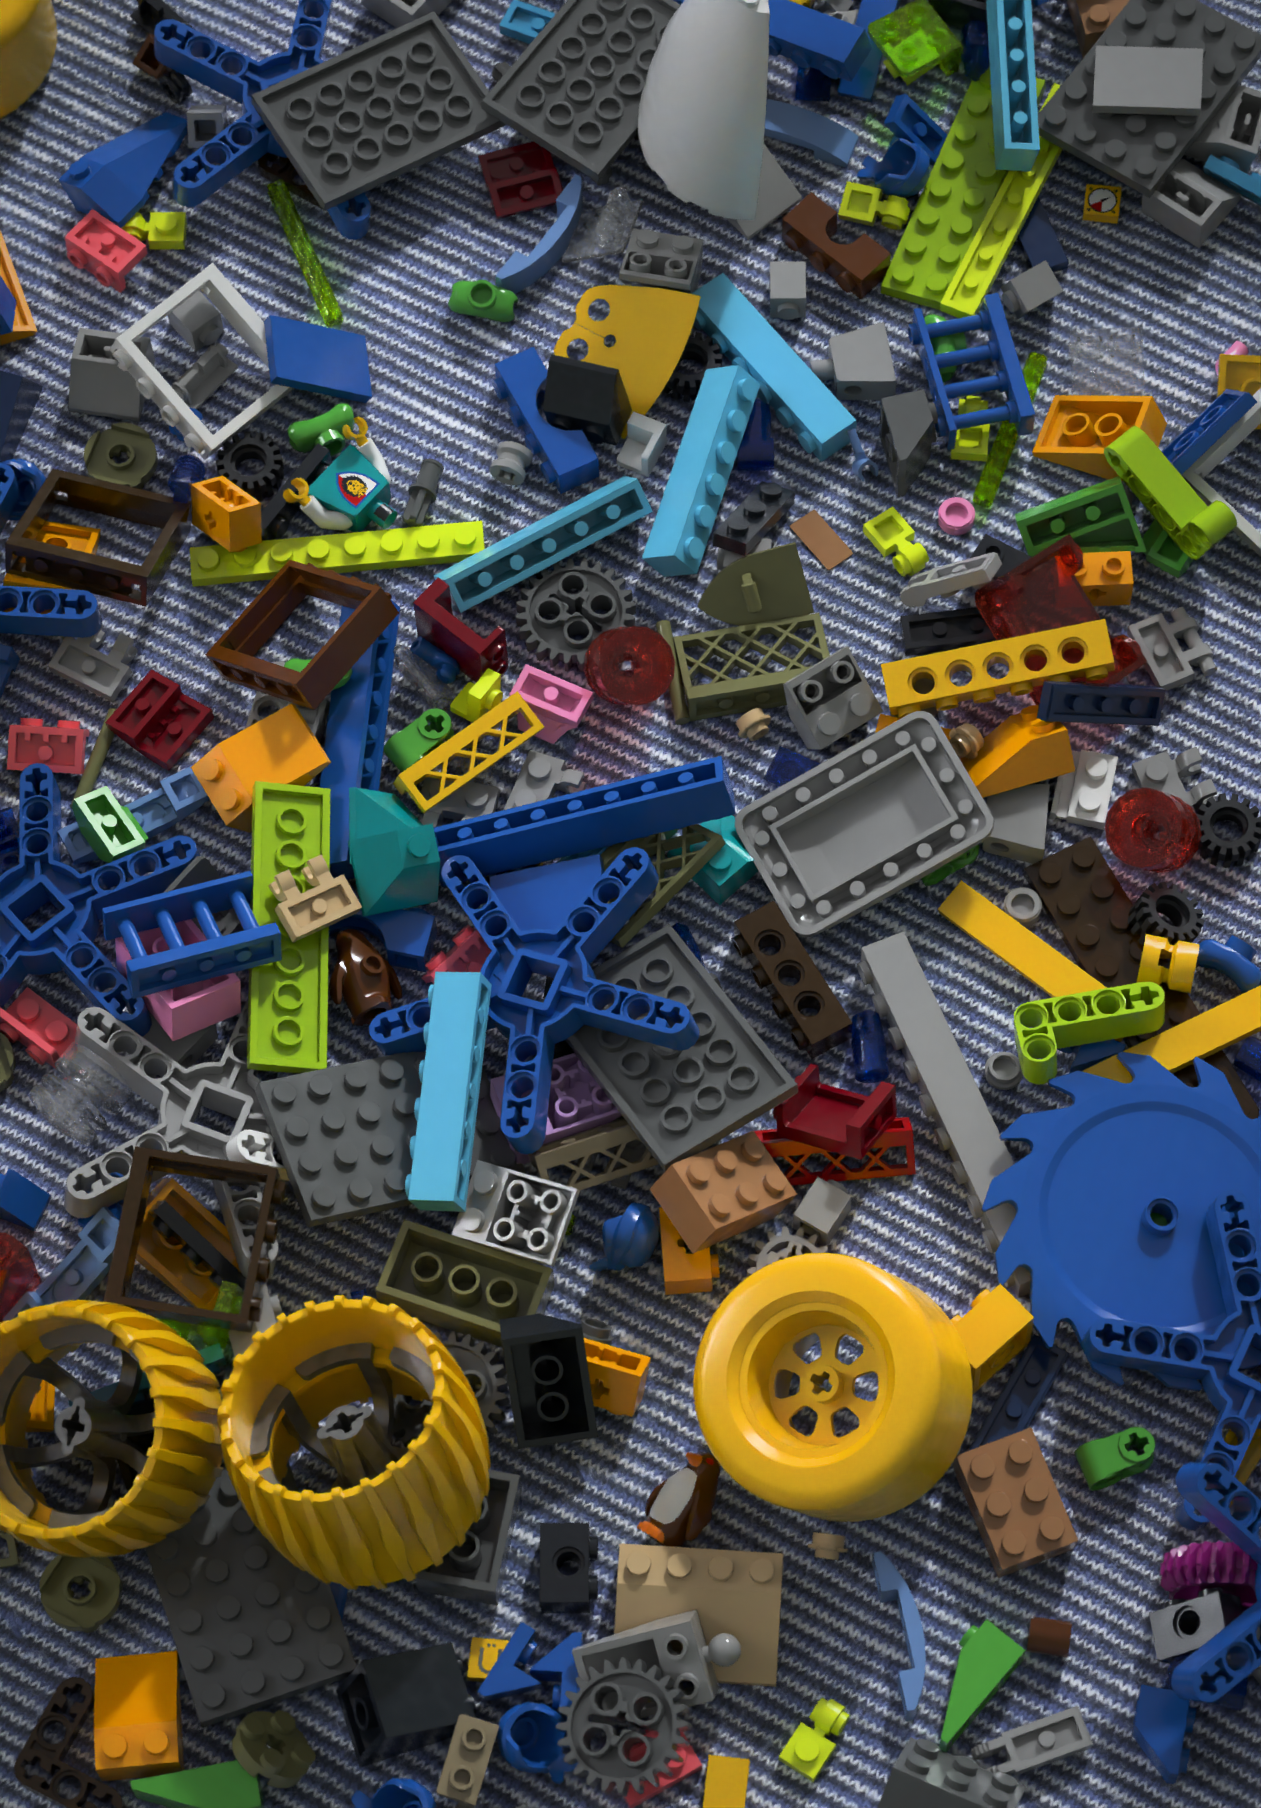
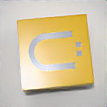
[467,1637,509,1682]

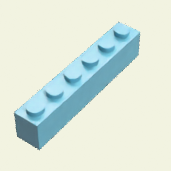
[986,0,1040,171]
[691,273,856,462]
[642,365,760,577]
[434,476,653,613]
[405,972,492,1212]

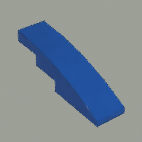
[837,0,901,103]

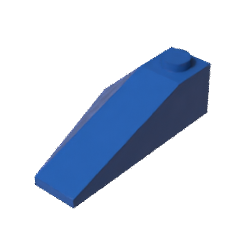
[58,112,188,228]

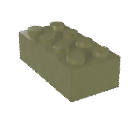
[375,1219,555,1347]

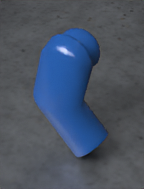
[410,636,460,684]

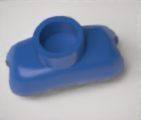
[1197,935,1261,993]

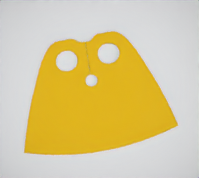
[554,285,701,439]

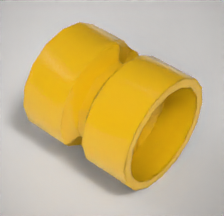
[1136,934,1200,993]

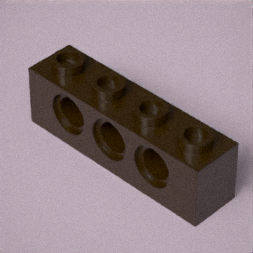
[731,901,852,1059]

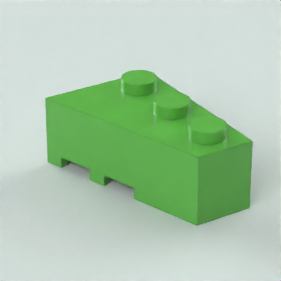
[1015,476,1147,556]

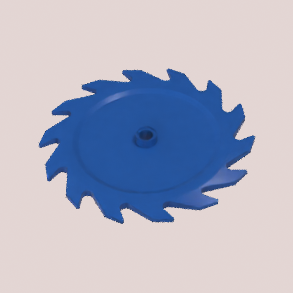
[981,1052,1261,1392]

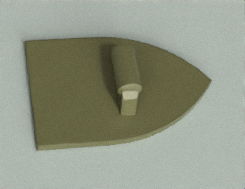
[697,542,814,626]

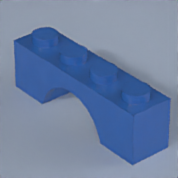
[492,347,600,494]
[329,900,437,972]

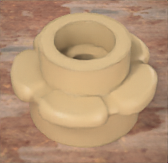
[736,708,771,741]
[949,723,984,759]
[808,1532,848,1560]

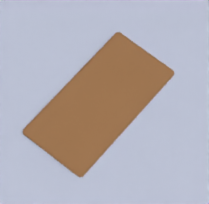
[790,510,853,570]

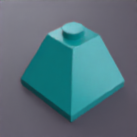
[349,787,423,864]
[667,815,758,905]
[348,823,440,917]

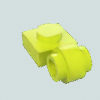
[838,181,910,230]
[122,212,187,249]
[951,396,990,462]
[863,506,929,576]
[779,1697,850,1783]

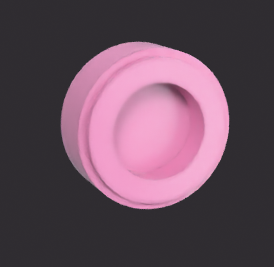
[938,497,975,536]

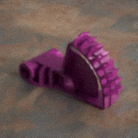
[1159,1541,1258,1612]

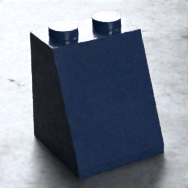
[0,370,43,463]

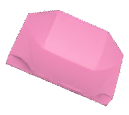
[509,664,593,744]

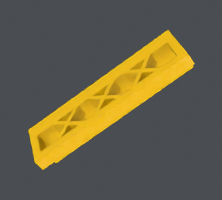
[393,691,544,814]

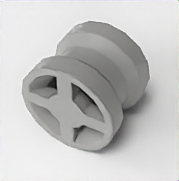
[489,441,533,486]

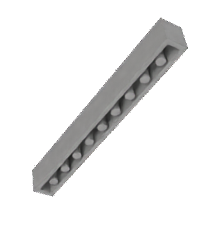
[857,931,1031,1298]

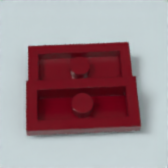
[478,141,563,219]
[105,669,215,771]

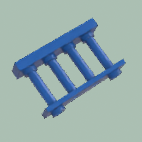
[907,293,1035,450]
[102,871,282,999]

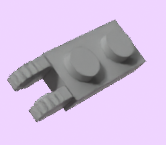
[899,552,1002,608]
[970,1706,1093,1776]

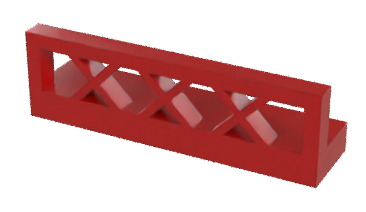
[754,1117,916,1185]

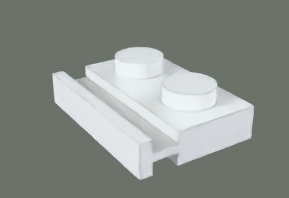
[1050,749,1118,830]

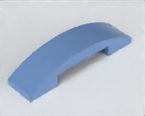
[764,99,859,168]
[495,174,583,294]
[58,765,209,864]
[2,1206,120,1321]
[872,1551,926,1721]

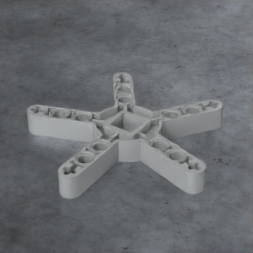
[64,999,279,1279]

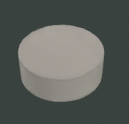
[1003,887,1042,927]

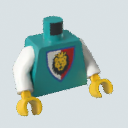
[283,417,397,532]

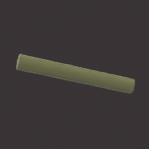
[656,620,690,725]
[70,708,116,809]

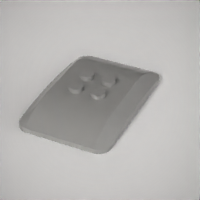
[734,711,994,937]

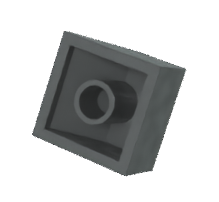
[879,389,938,497]

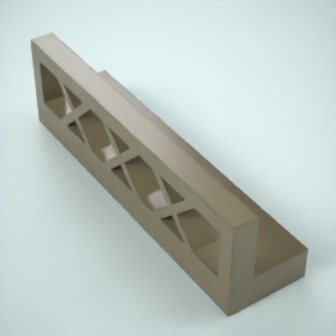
[528,1118,659,1190]

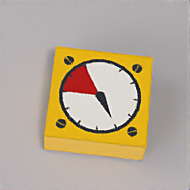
[1082,184,1122,224]

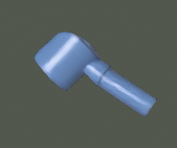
[847,428,879,481]

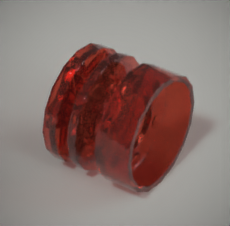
[584,626,675,705]
[1105,787,1201,873]

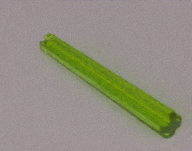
[267,180,344,328]
[973,352,1047,508]

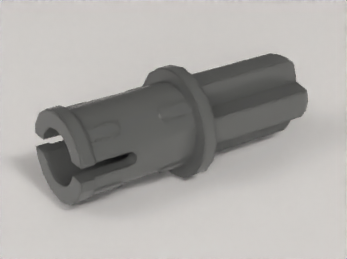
[402,459,444,527]

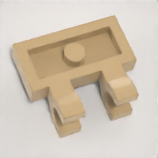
[269,854,362,943]

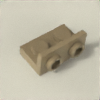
[436,1714,500,1808]

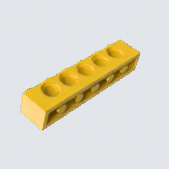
[881,619,1115,718]

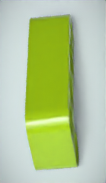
[1104,426,1237,560]
[1014,982,1165,1084]

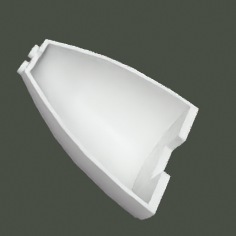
[637,0,770,220]

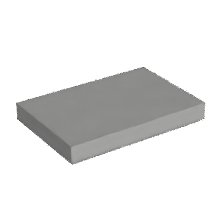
[1092,46,1203,116]

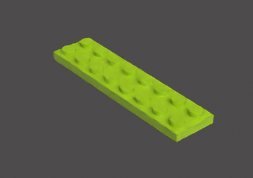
[880,63,1046,310]
[247,781,331,1074]

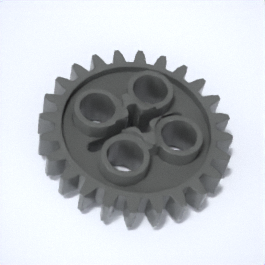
[516,558,636,672]
[392,1331,510,1448]
[556,1657,692,1797]

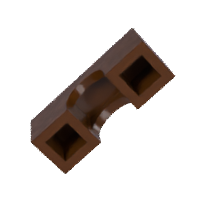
[782,192,891,299]

